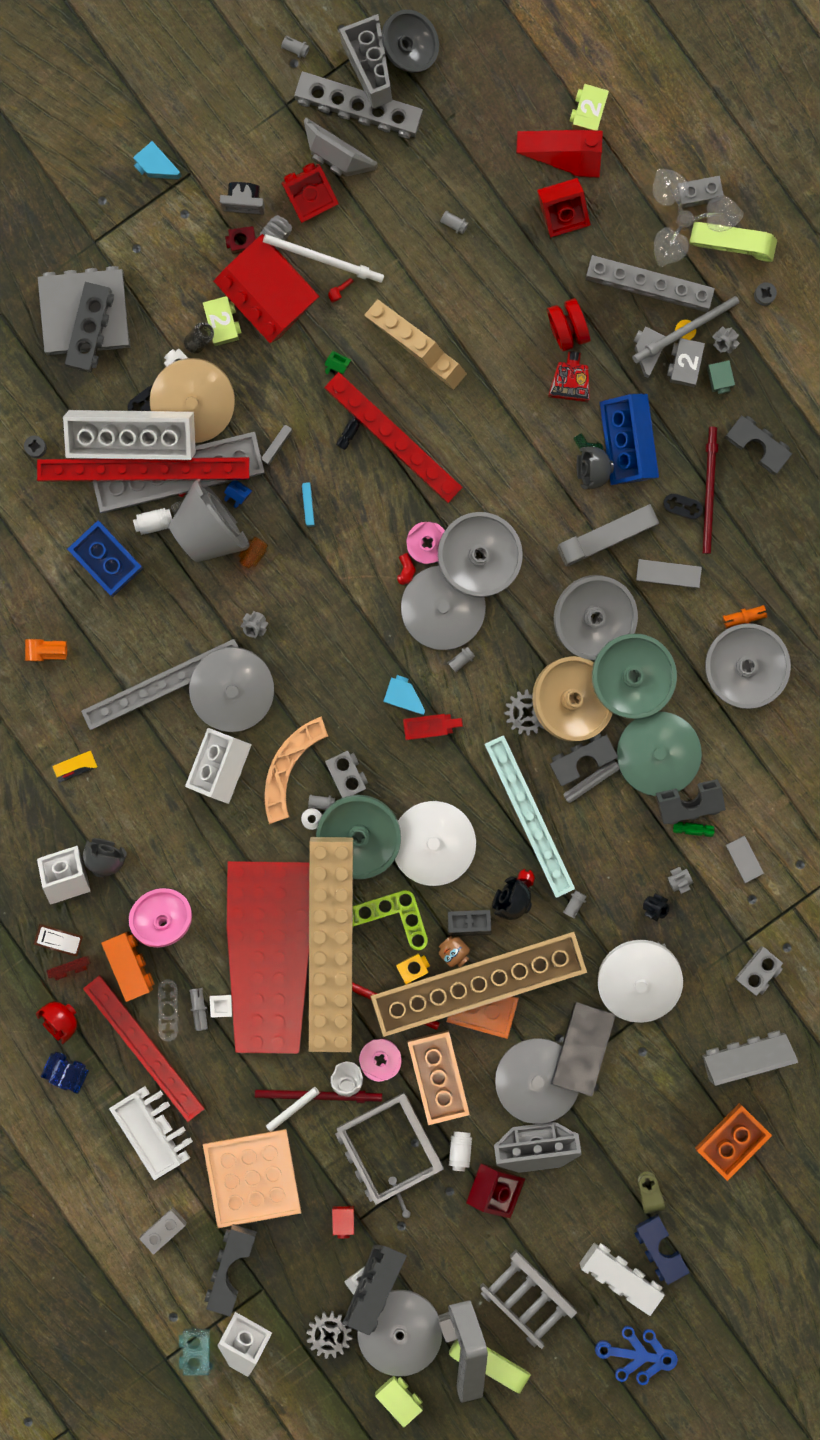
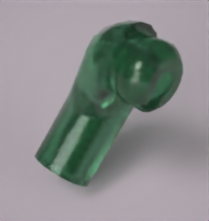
[573,433,603,453]

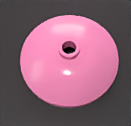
[129,888,192,948]

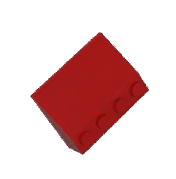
[213,234,320,343]

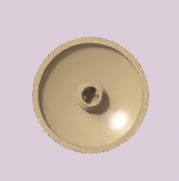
[150,358,235,443]
[532,656,613,742]

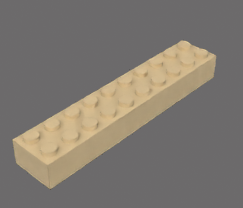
[309,837,353,1052]
[370,932,587,1037]

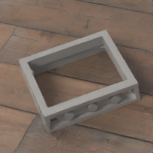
[335,1092,444,1205]

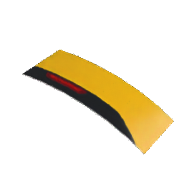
[52,751,97,783]

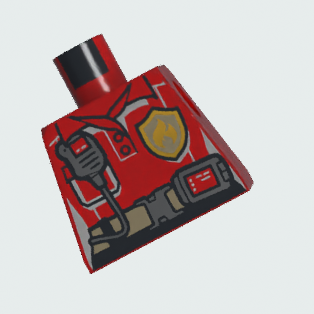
[548,351,590,402]

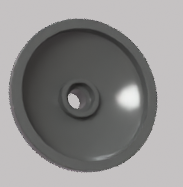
[382,9,439,73]

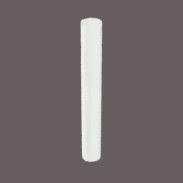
[266,1087,320,1132]

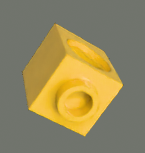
[396,953,430,984]

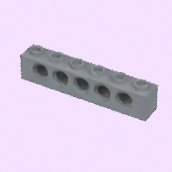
[294,71,423,139]
[585,255,715,312]

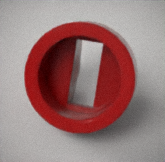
[517,869,535,887]

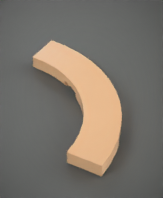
[265,717,328,824]

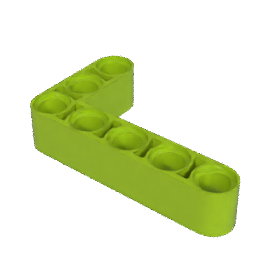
[353,890,428,950]

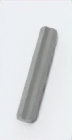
[563,760,619,803]

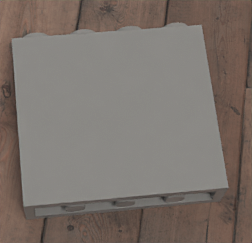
[38,266,131,355]

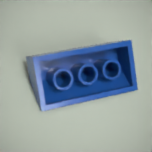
[600,394,659,485]

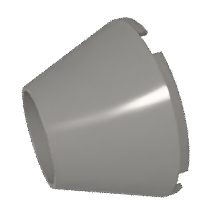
[169,479,250,562]

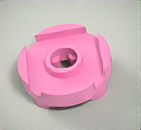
[406,522,445,564]
[359,1038,402,1082]

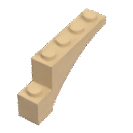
[364,299,467,390]

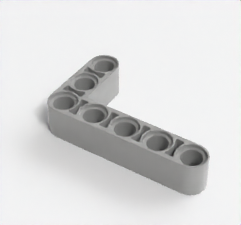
[557,504,659,567]
[448,1300,488,1403]

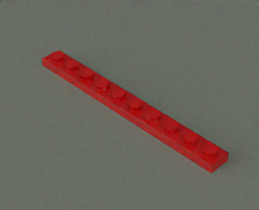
[37,457,250,482]

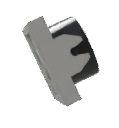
[220,182,265,215]

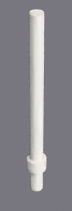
[263,234,384,283]

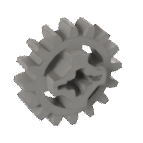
[504,689,544,736]
[306,1311,352,1359]

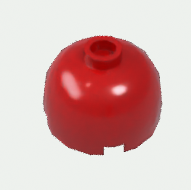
[36,1001,77,1044]

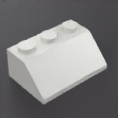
[185,728,252,804]

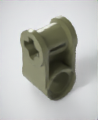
[637,1171,666,1215]

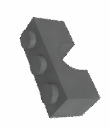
[724,415,792,476]
[549,733,618,786]
[656,779,726,824]

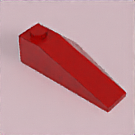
[516,130,603,178]

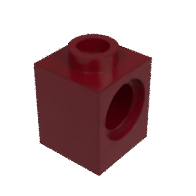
[225,226,256,254]

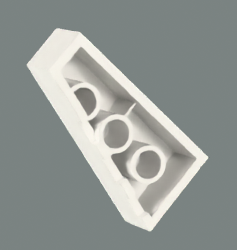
[579,1243,665,1316]

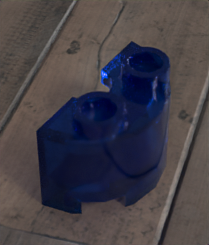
[40,1051,89,1094]

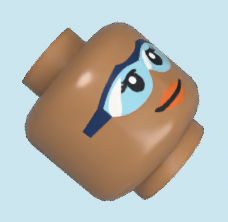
[439,936,470,967]

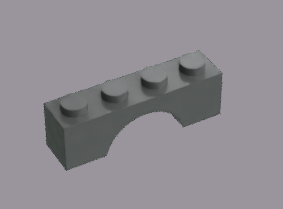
[204,1224,257,1317]

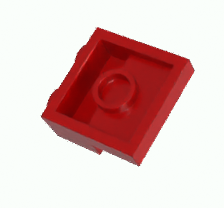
[281,163,339,223]

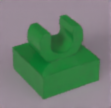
[325,351,351,374]

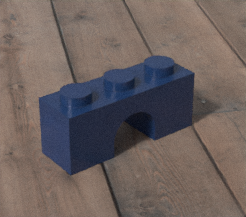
[634,1214,690,1285]

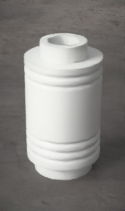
[133,508,172,535]
[449,1131,472,1171]

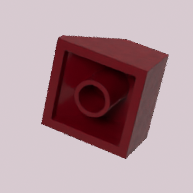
[466,1163,525,1219]

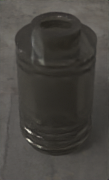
[184,322,214,353]

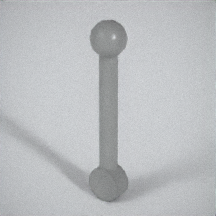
[388,1176,411,1218]

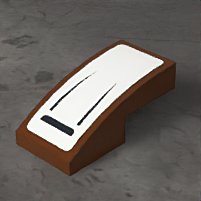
[33,924,83,956]

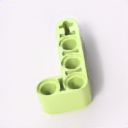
[689,222,777,262]
[449,1339,531,1394]

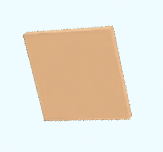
[203,1129,301,1228]

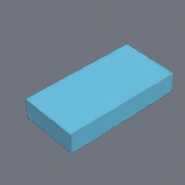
[302,482,315,527]

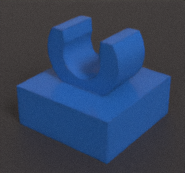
[224,481,252,508]

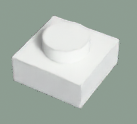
[210,995,232,1017]

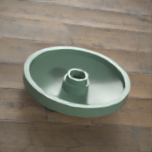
[592,634,677,719]
[616,712,702,796]
[316,795,401,879]

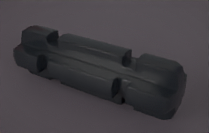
[336,415,360,450]

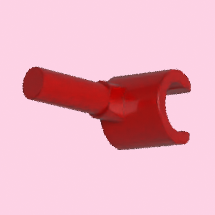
[328,278,354,303]

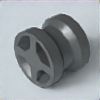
[754,282,777,306]
[24,436,47,458]

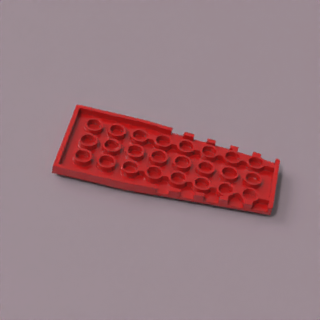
[227,861,310,1054]

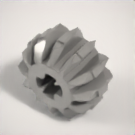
[260,215,292,250]

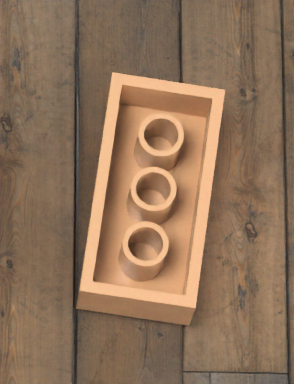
[408,1030,470,1125]

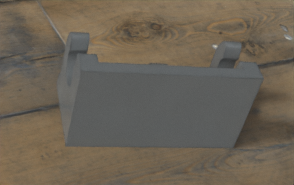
[448,910,491,937]

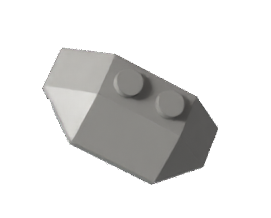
[304,118,378,177]
[494,1122,582,1173]

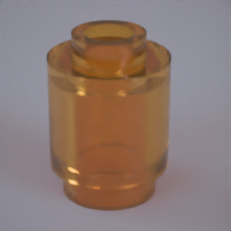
[238,536,268,569]

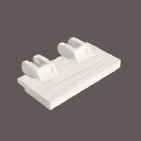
[109,1086,193,1180]

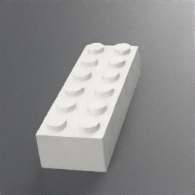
[63,410,196,460]

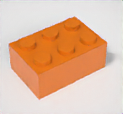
[101,931,155,1002]
[695,1103,772,1181]

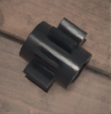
[643,893,669,921]

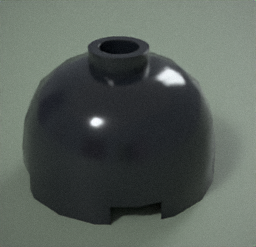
[492,876,532,920]

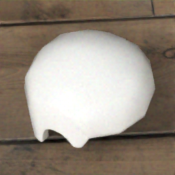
[331,1061,363,1097]

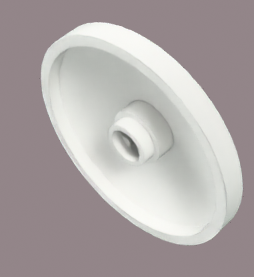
[395,801,476,886]
[598,940,683,1023]

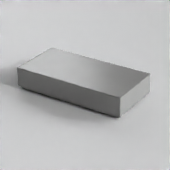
[262,425,293,466]
[725,836,764,883]

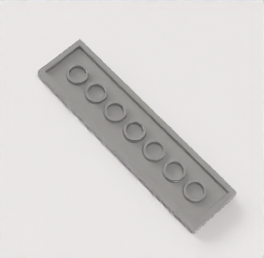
[93,432,265,514]

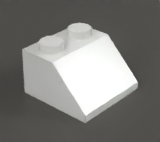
[37,846,91,905]

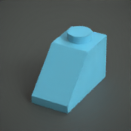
[133,141,182,179]
[383,675,425,715]

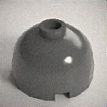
[576,447,614,489]
[83,838,127,877]

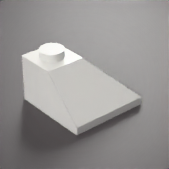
[217,1312,272,1377]

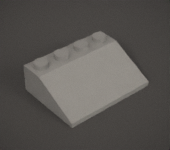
[702,1030,798,1086]

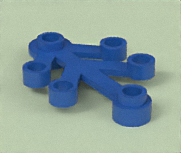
[595,1326,678,1385]

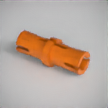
[723,605,767,629]

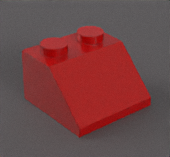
[537,178,591,238]

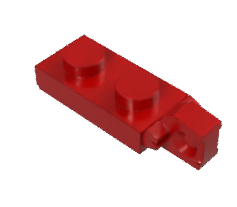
[403,714,463,740]

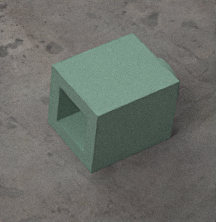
[707,360,735,394]

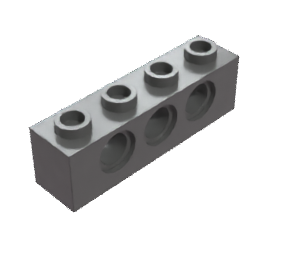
[65,282,114,373]

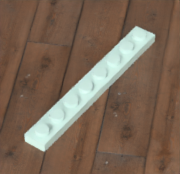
[484,735,575,898]

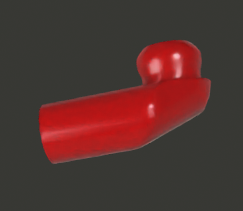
[397,553,416,585]

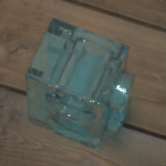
[179,1329,210,1375]

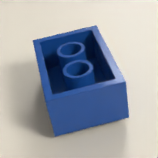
[67,520,144,597]

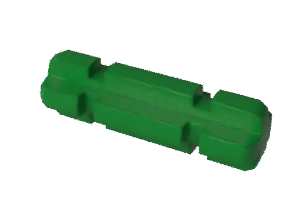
[673,822,715,837]

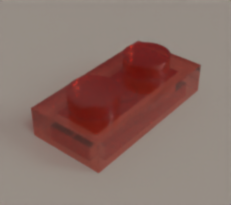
[46,955,91,981]

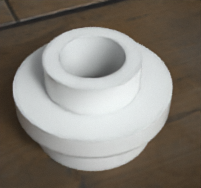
[301,808,322,830]

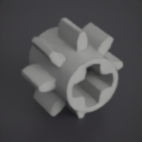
[713,326,740,354]
[241,611,268,638]
[667,867,693,894]

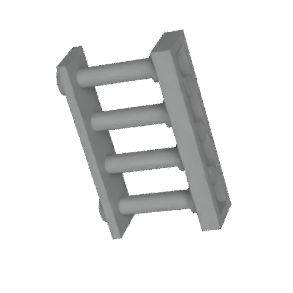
[480,1250,577,1349]

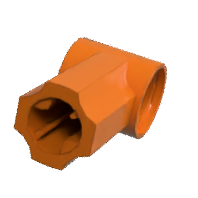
[25,639,67,661]

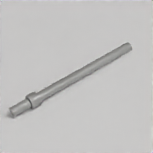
[632,296,739,363]

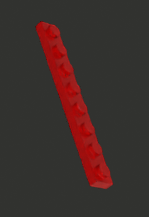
[324,372,463,504]
[83,975,205,1122]

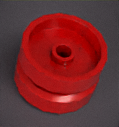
[547,298,591,352]

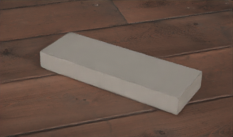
[636,559,702,588]

